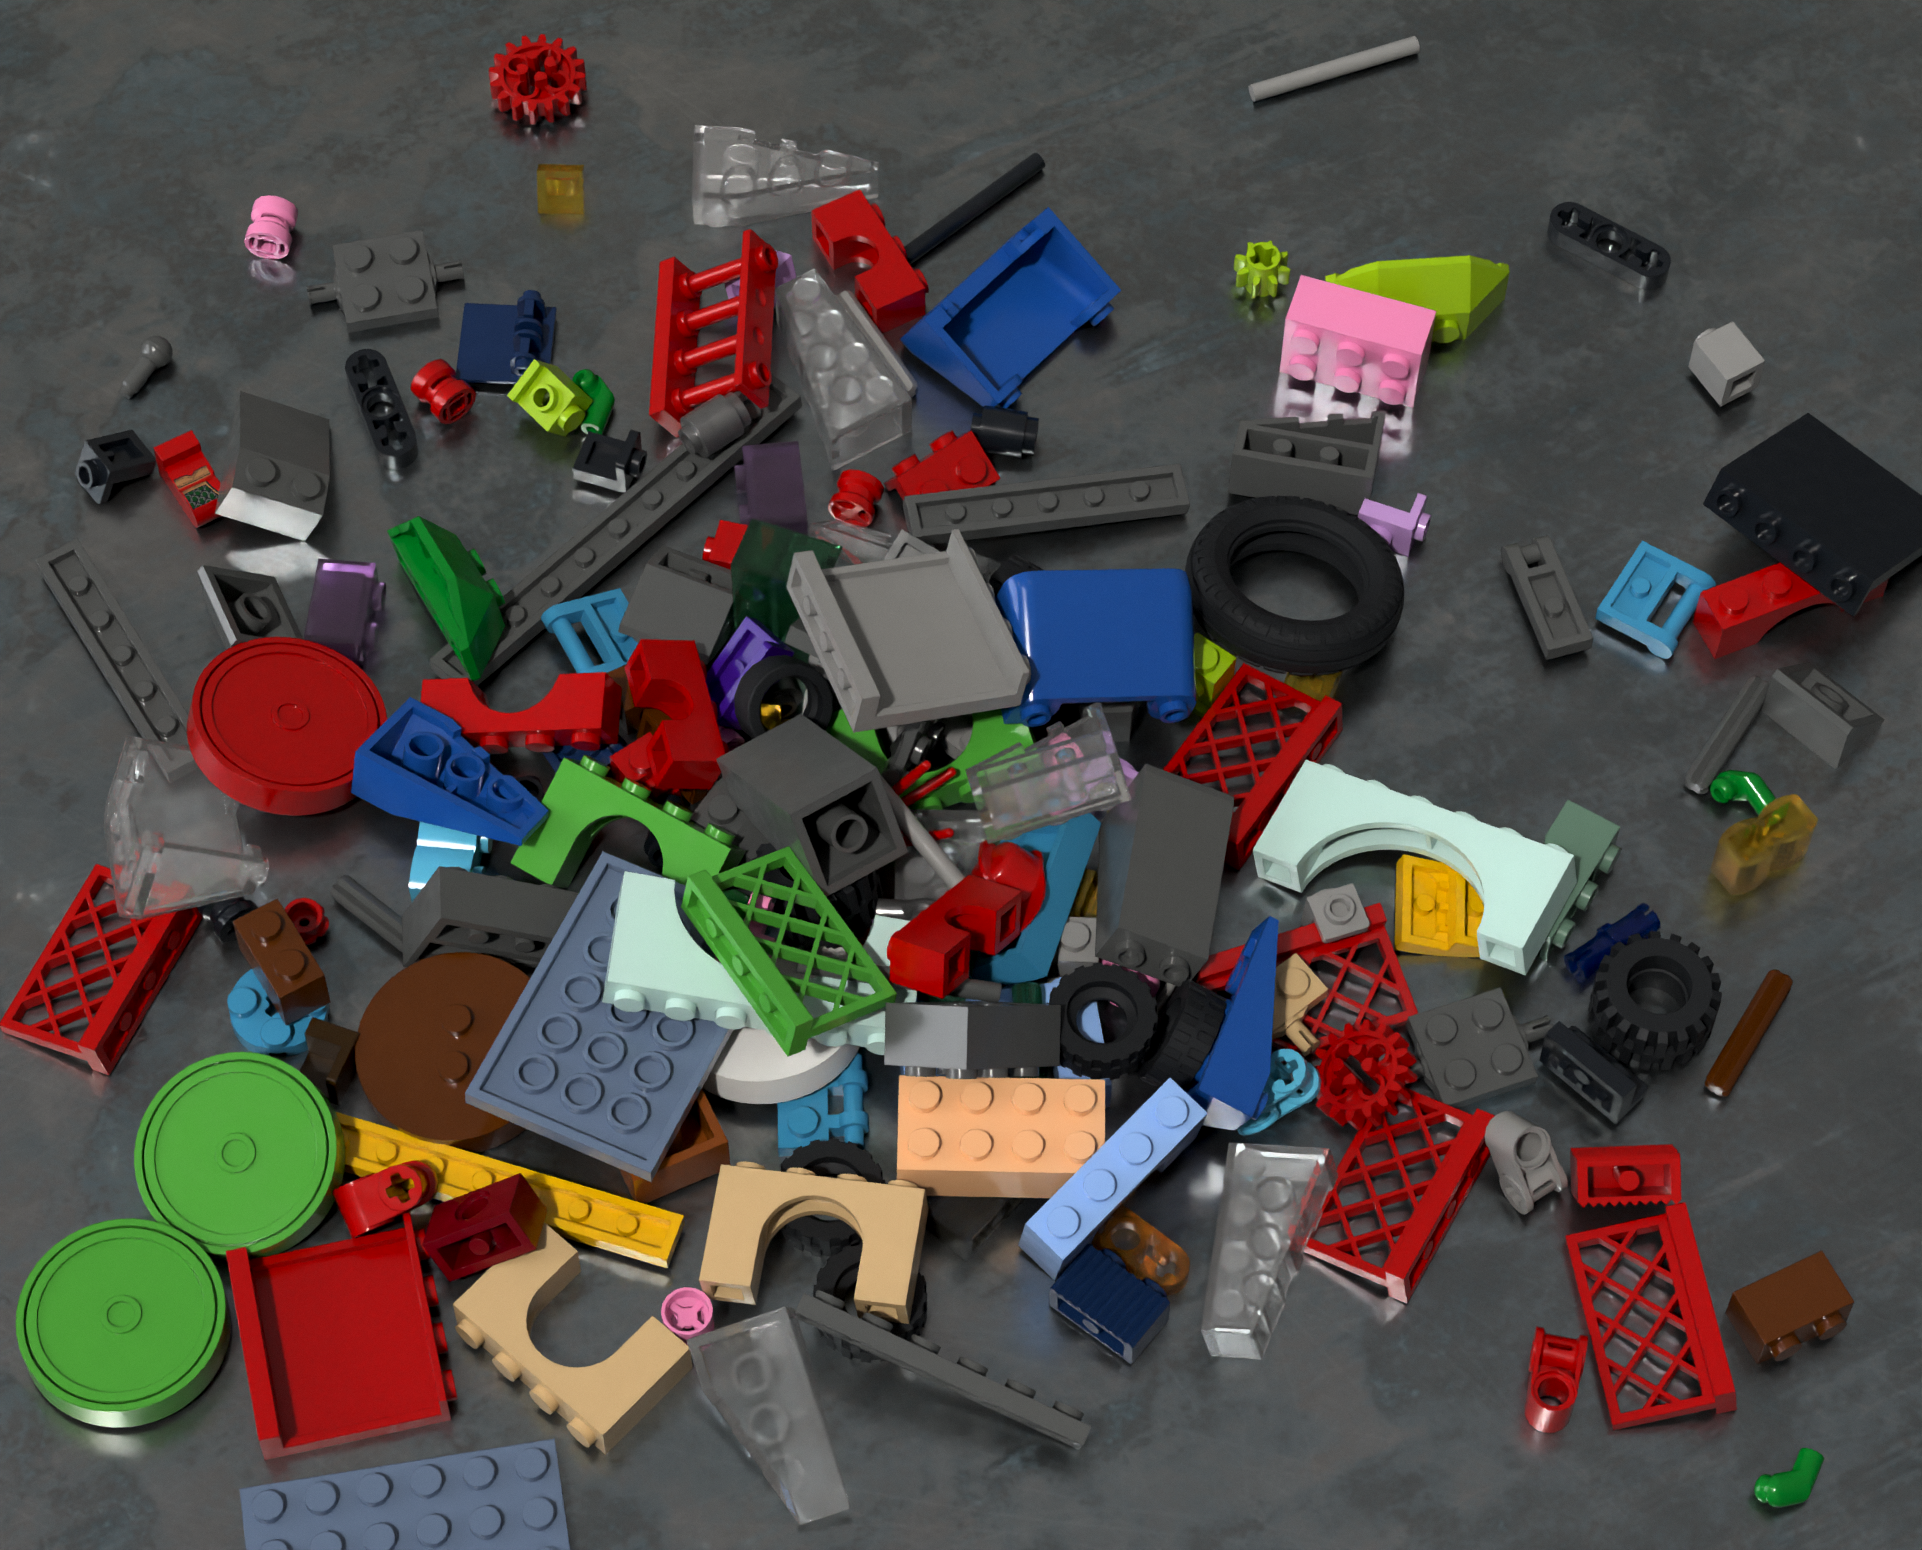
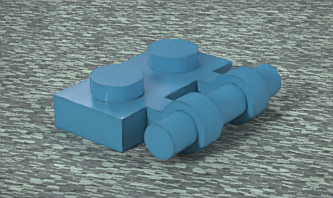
[777,1053,869,1157]

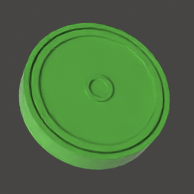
[134,1052,345,1261]
[15,1218,231,1428]

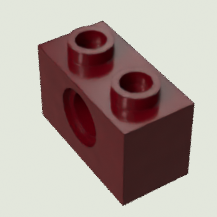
[422,1173,548,1282]

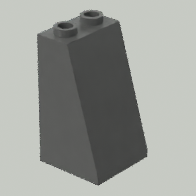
[716,714,908,897]
[1095,764,1234,987]

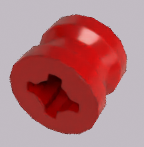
[828,469,884,528]

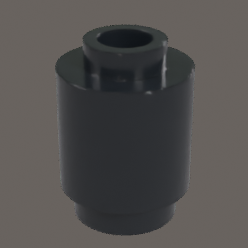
[970,405,1039,458]

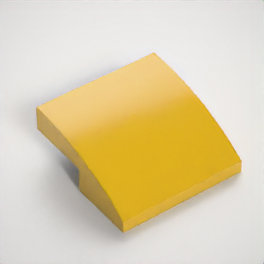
[1394,854,1484,957]

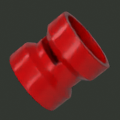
[411,359,476,425]

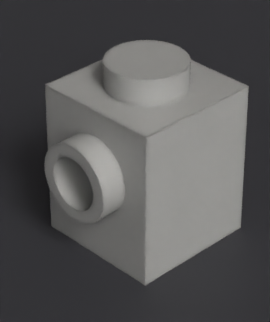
[1688,321,1765,407]

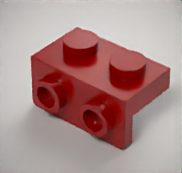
[883,430,1001,501]

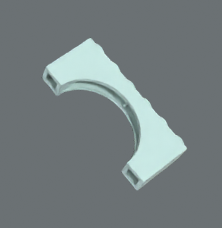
[1253,760,1577,976]
[602,871,917,1055]

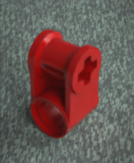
[333,1160,438,1239]
[1525,1326,1588,1433]

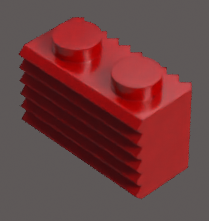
[1570,1144,1682,1208]

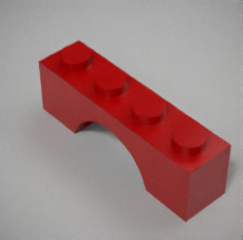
[1693,562,1889,659]
[420,672,622,754]

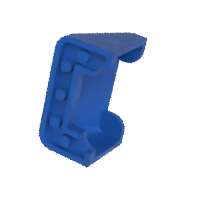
[899,207,1121,408]
[995,568,1196,727]

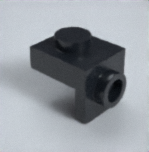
[572,430,647,493]

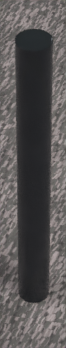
[904,153,1045,265]

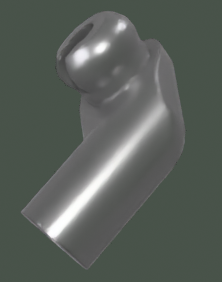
[876,898,935,921]

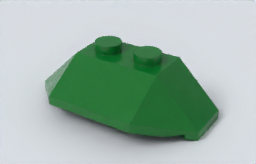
[387,516,505,682]

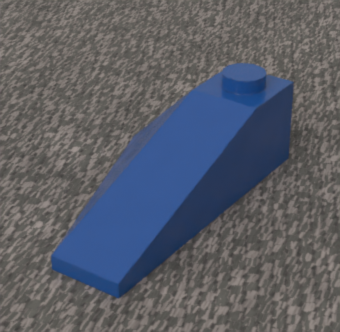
[351,697,549,846]
[1184,916,1279,1131]

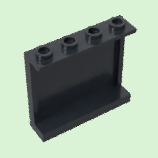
[1703,413,1922,617]

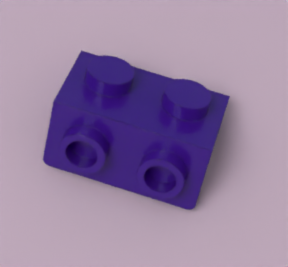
[706,616,795,730]

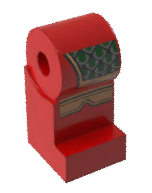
[153,430,222,528]

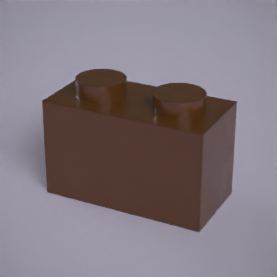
[233,898,331,1026]
[1725,1250,1854,1364]

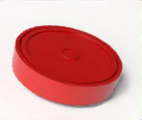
[187,637,387,816]

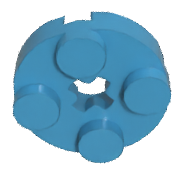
[227,969,330,1057]

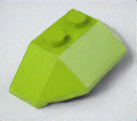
[1325,255,1510,343]

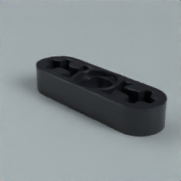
[1547,202,1671,290]
[345,349,418,469]

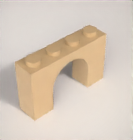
[699,1161,929,1324]
[453,1222,693,1455]

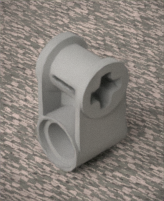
[1484,1111,1568,1215]

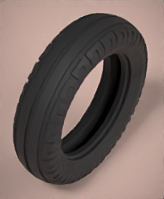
[1185,496,1404,676]

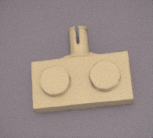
[1272,953,1328,1056]

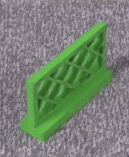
[681,846,897,1057]

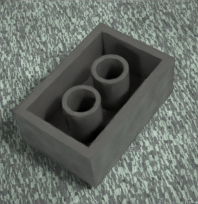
[884,1001,1061,1079]

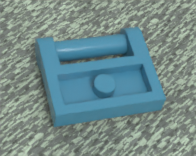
[1595,540,1716,659]
[541,588,638,673]

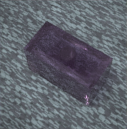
[734,441,809,548]
[303,558,386,670]

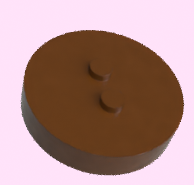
[355,952,530,1153]

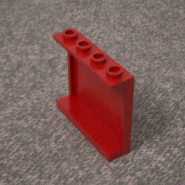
[226,1212,458,1460]

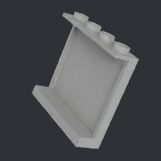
[786,529,1031,733]

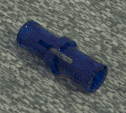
[1564,903,1661,982]

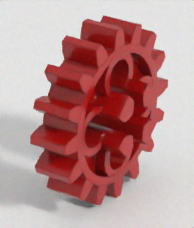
[489,34,587,125]
[1314,1019,1418,1130]

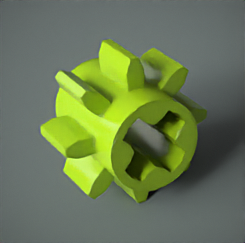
[1234,241,1291,298]

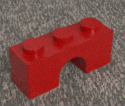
[811,189,929,334]
[624,639,729,789]
[887,874,1022,999]

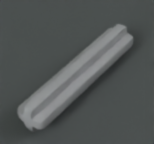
[831,290,918,402]

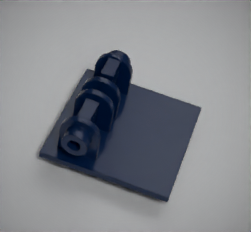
[456,290,557,384]

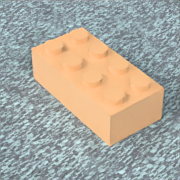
[897,1075,1105,1198]

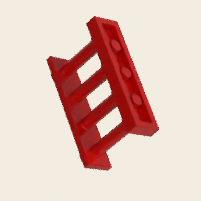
[649,229,778,438]

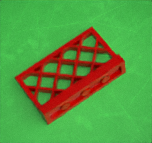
[1163,663,1343,870]
[0,864,202,1075]
[1192,903,1418,1063]
[1295,1087,1495,1304]
[1565,1202,1737,1431]

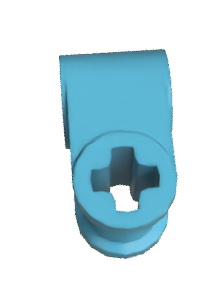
[1237,1049,1321,1136]

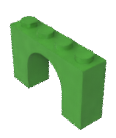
[826,709,1046,820]
[511,755,746,892]

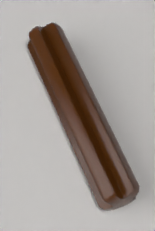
[1705,969,1793,1097]

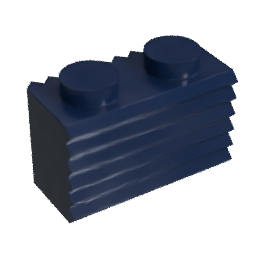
[1049,1244,1170,1364]

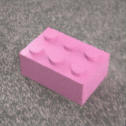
[1279,275,1436,408]

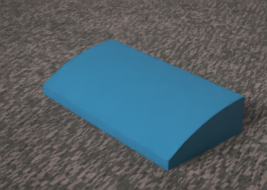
[969,800,1101,985]

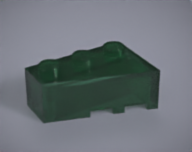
[731,518,843,645]

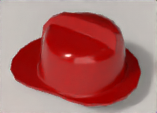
[970,840,1046,932]

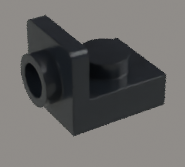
[75,430,156,504]

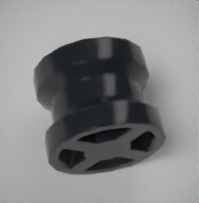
[197,879,258,942]

